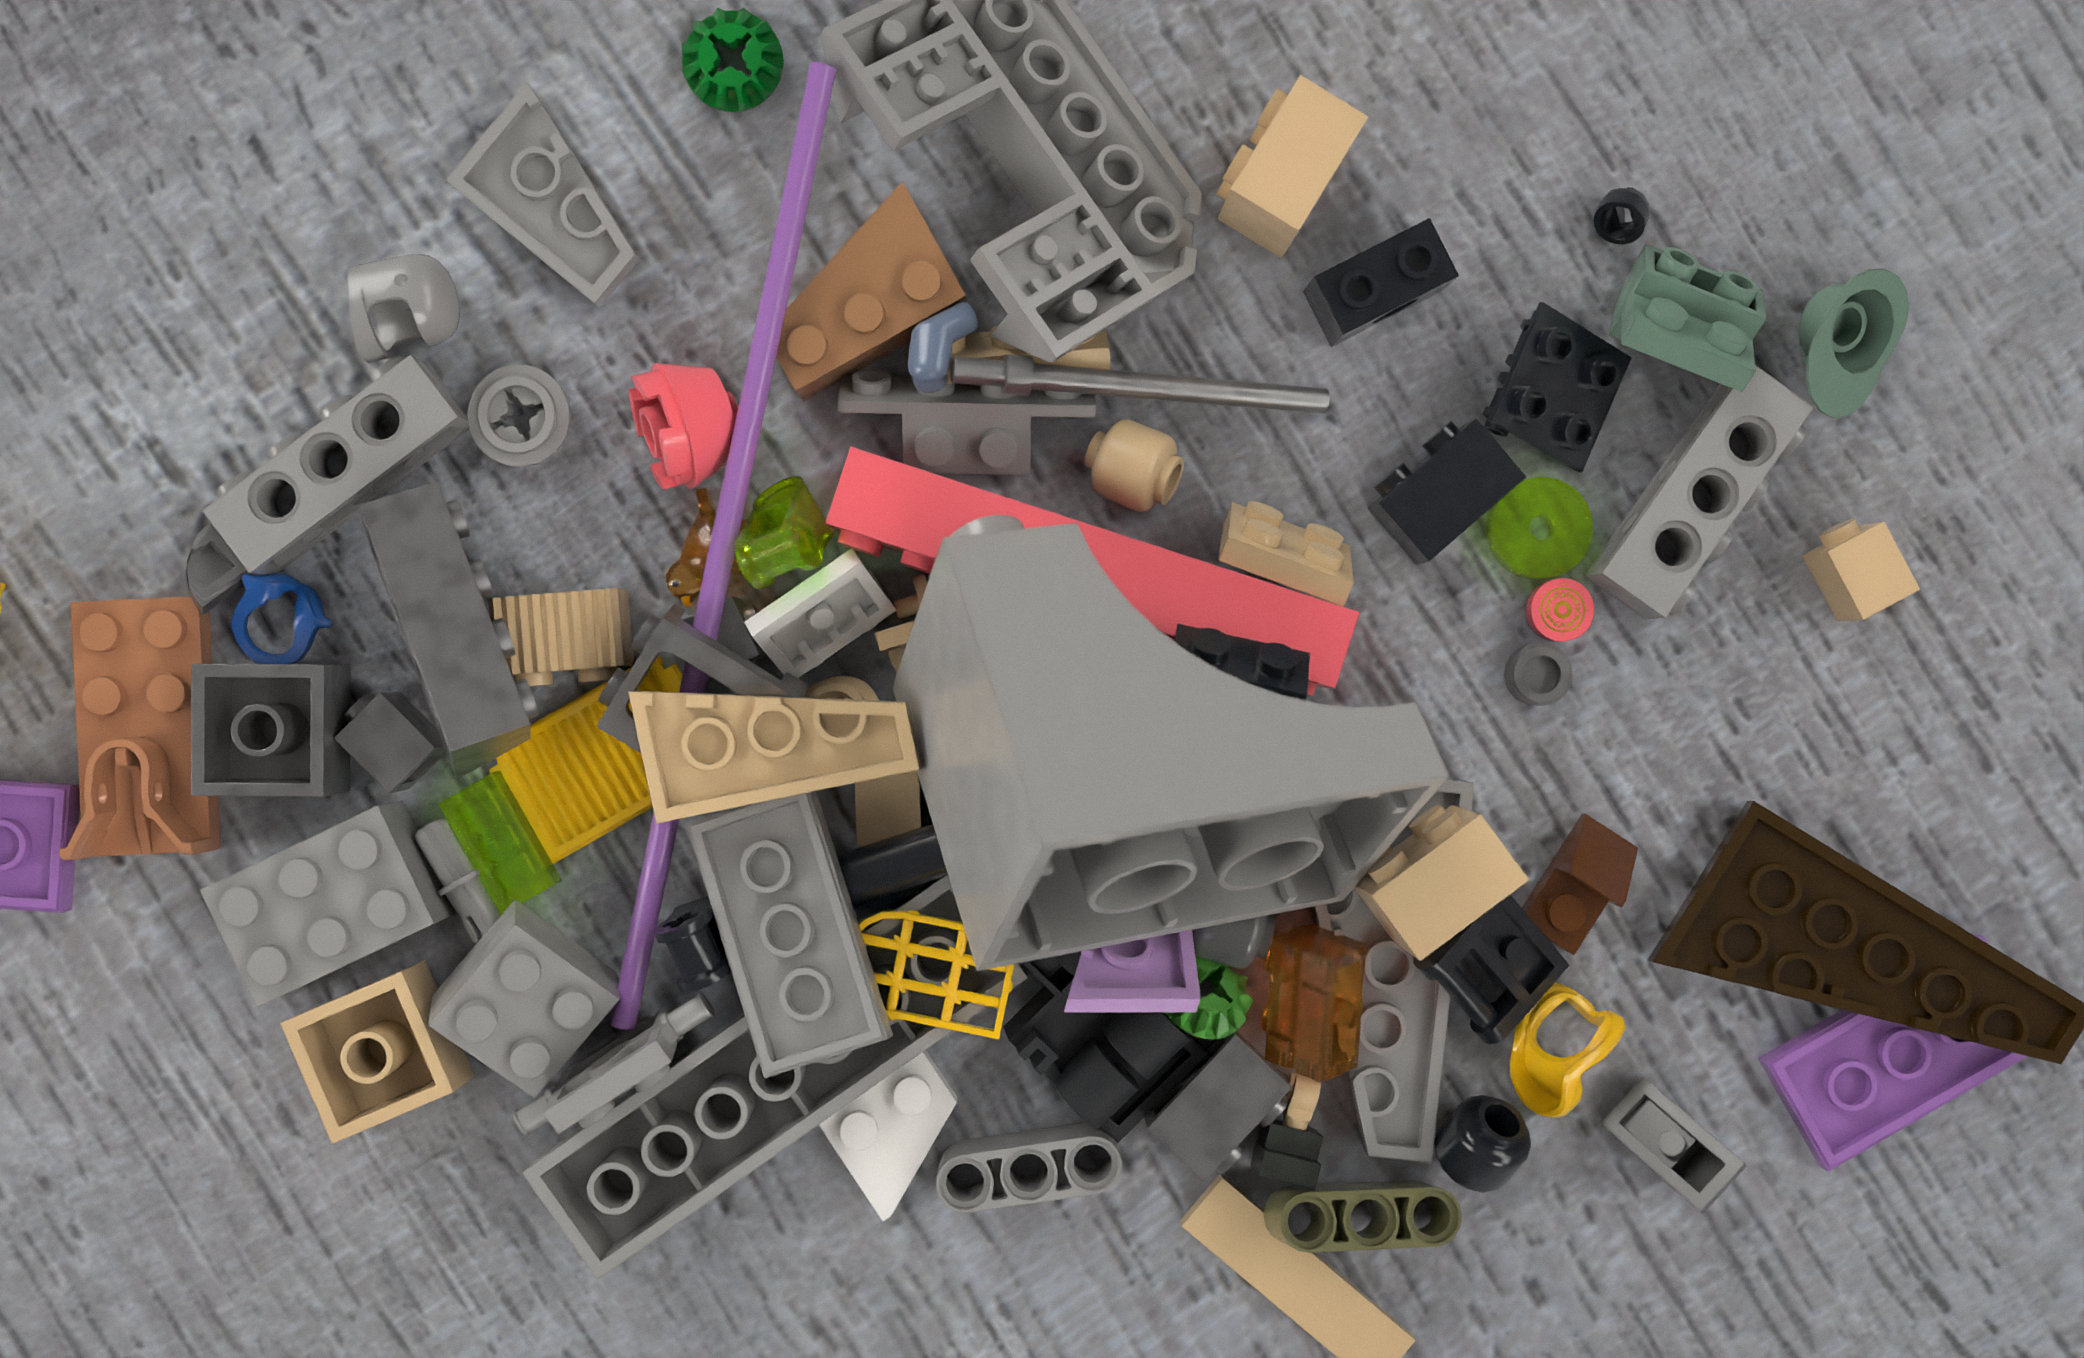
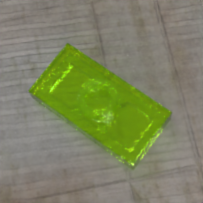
[438,771,562,915]

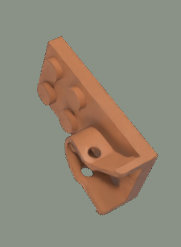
[59,596,221,860]

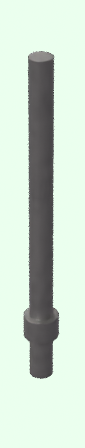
[950,354,1330,414]

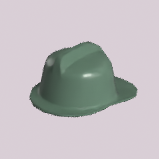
[1798,269,1909,418]

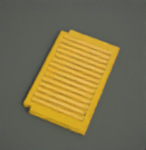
[489,655,683,868]

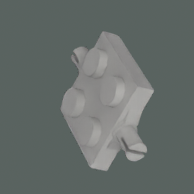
[512,992,715,1135]

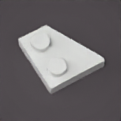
[819,1050,957,1221]

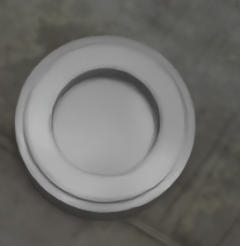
[1504,643,1573,706]

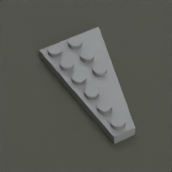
[1312,779,1474,1163]

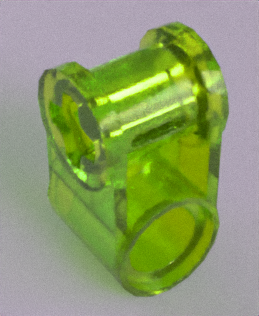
[734,476,834,589]

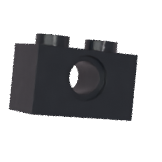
[1303,218,1459,347]

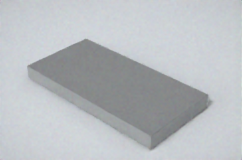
[686,791,893,1078]

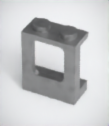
[596,604,809,753]

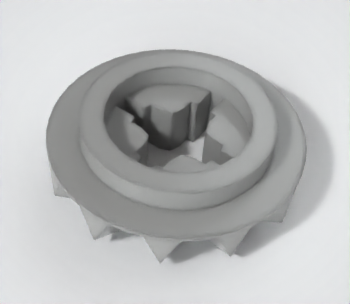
[467,364,573,468]

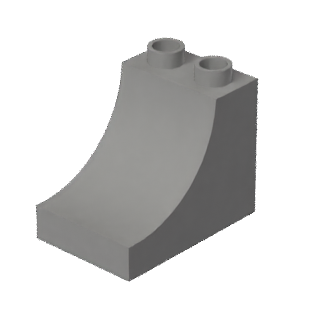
[892,515,1449,971]

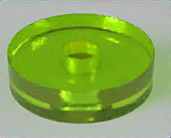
[1486,477,1593,579]

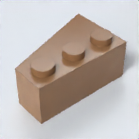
[776,181,967,401]

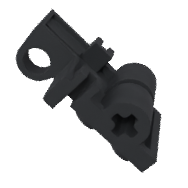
[1003,951,1209,1143]

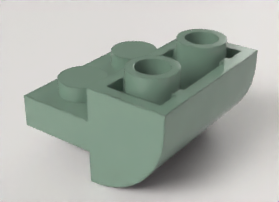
[1609,243,1766,392]

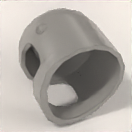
[347,254,460,363]

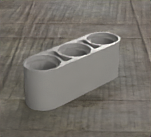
[936,1122,1122,1213]

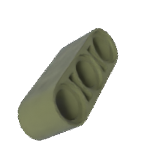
[1263,1180,1462,1253]

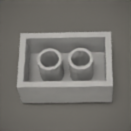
[200,800,456,1008]

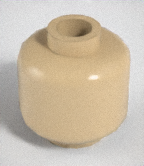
[1085,419,1184,512]

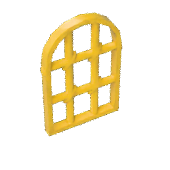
[859,910,1014,1039]

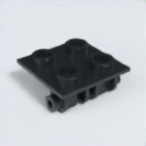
[1482,302,1632,473]

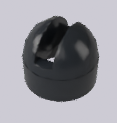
[1593,187,1649,245]

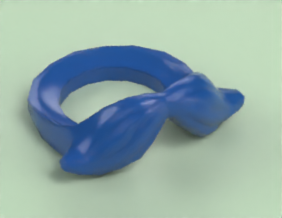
[231,573,333,665]

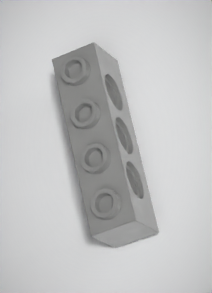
[202,354,469,575]
[1584,365,1814,619]

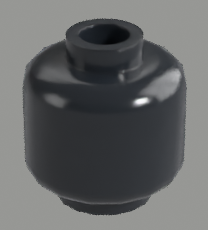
[1434,1095,1531,1193]

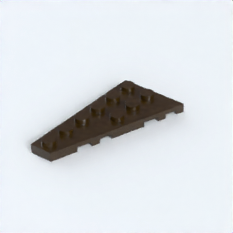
[1647,801,2084,1065]

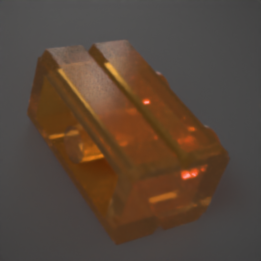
[1261,924,1366,1082]

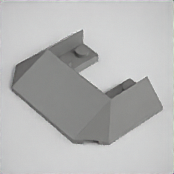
[820,0,1202,363]

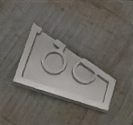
[445,82,640,308]

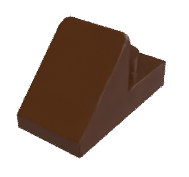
[1522,813,1638,955]

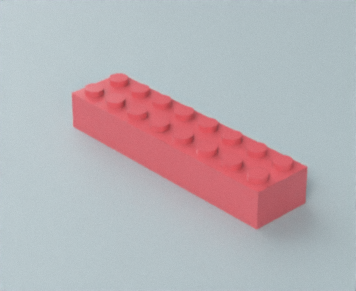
[826,446,1360,697]

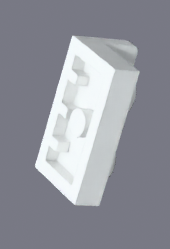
[744,548,896,678]

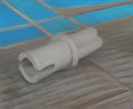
[415,818,504,944]

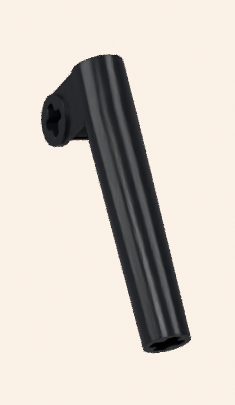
[653,824,948,993]

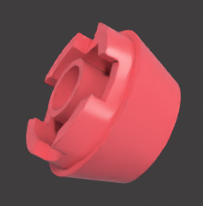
[629,363,738,490]

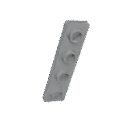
[838,369,1096,475]

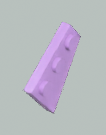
[1064,930,1201,1012]

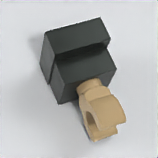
[1250,1072,1323,1190]

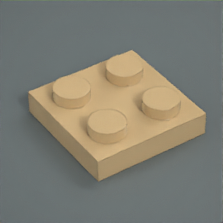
[1219,501,1354,607]

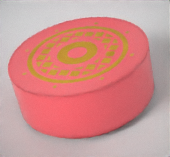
[1526,578,1594,642]

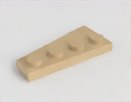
[628,691,922,824]

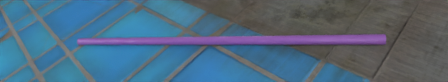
[610,62,836,1030]

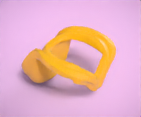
[1510,983,1626,1118]

